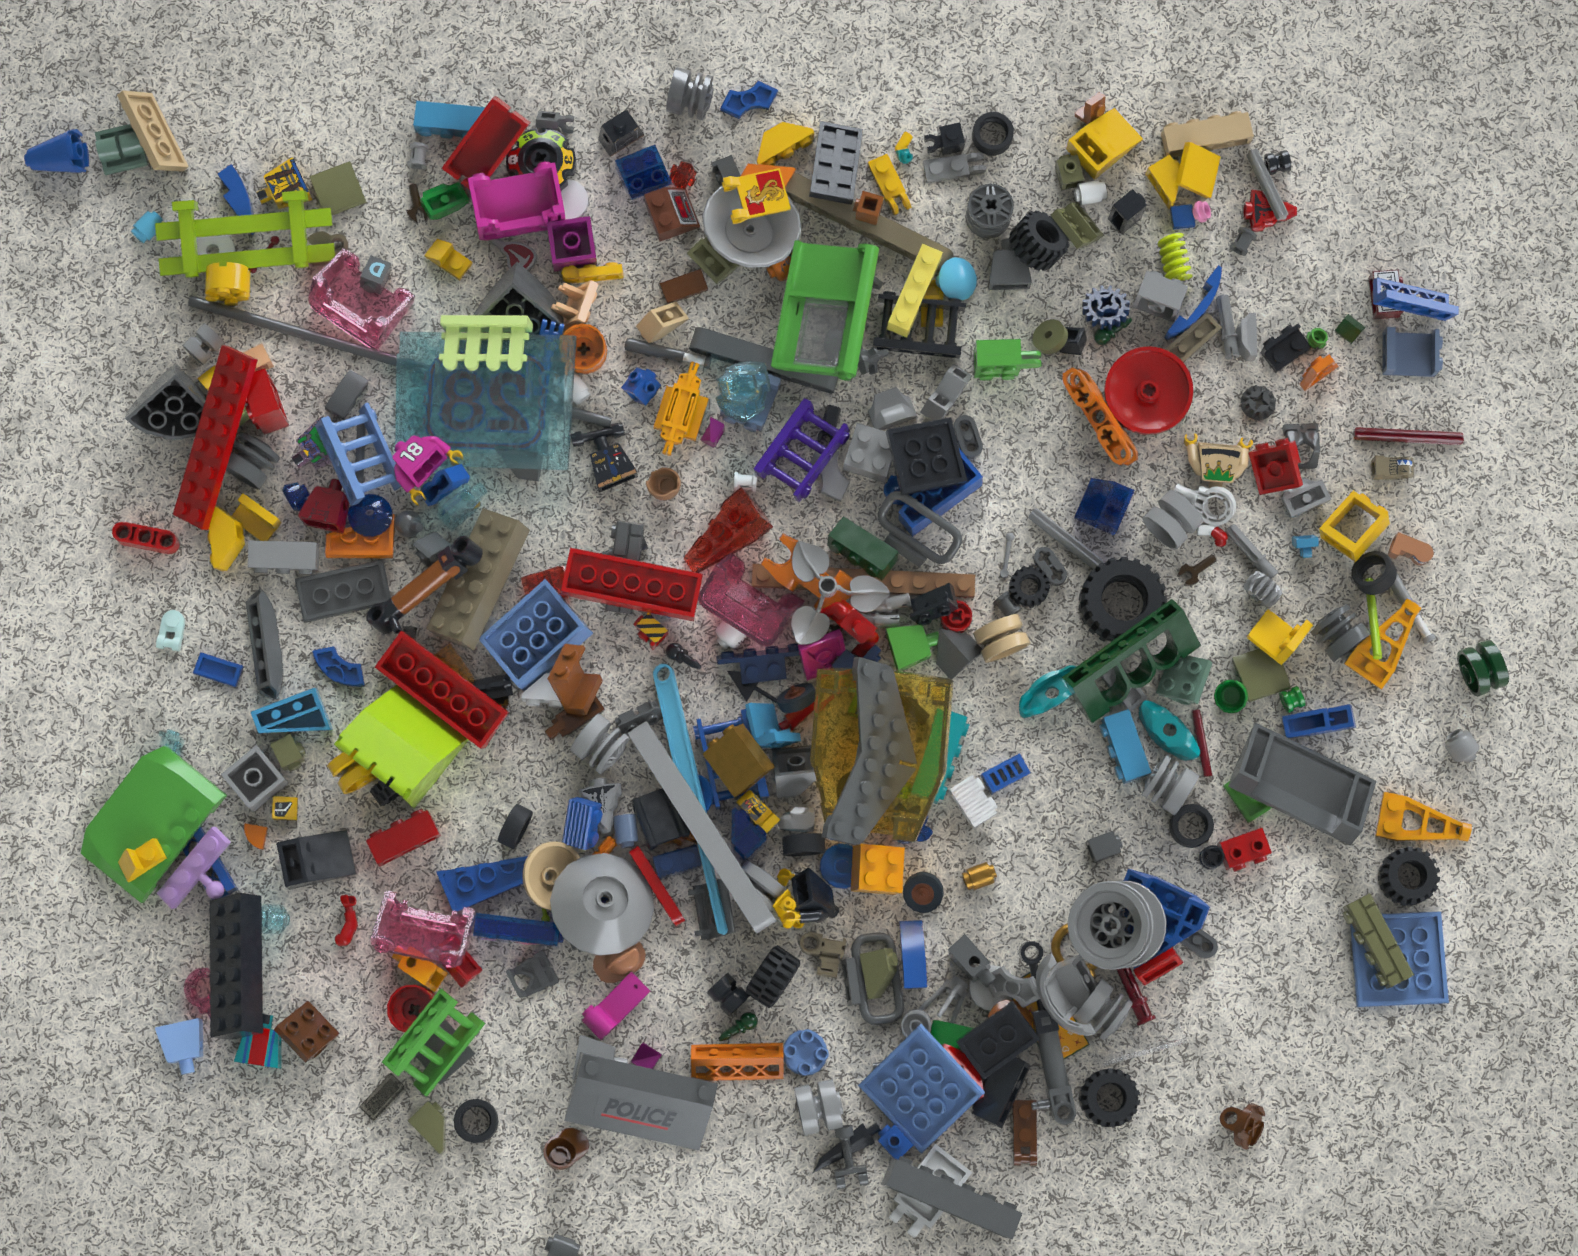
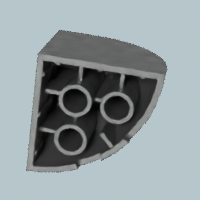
[474,262,564,344]
[125,363,206,440]

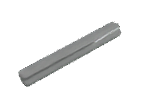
[1247,149,1288,220]
[1029,508,1103,570]

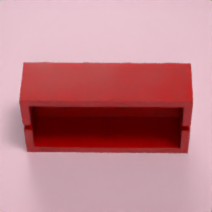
[441,96,531,190]

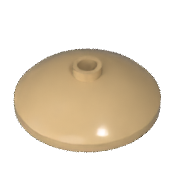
[523,841,581,910]

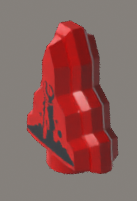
[1243,190,1297,232]

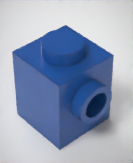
[877,1124,914,1159]

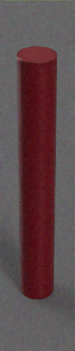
[1191,709,1213,777]

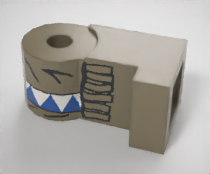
[1371,455,1414,480]

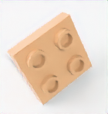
[551,280,598,332]

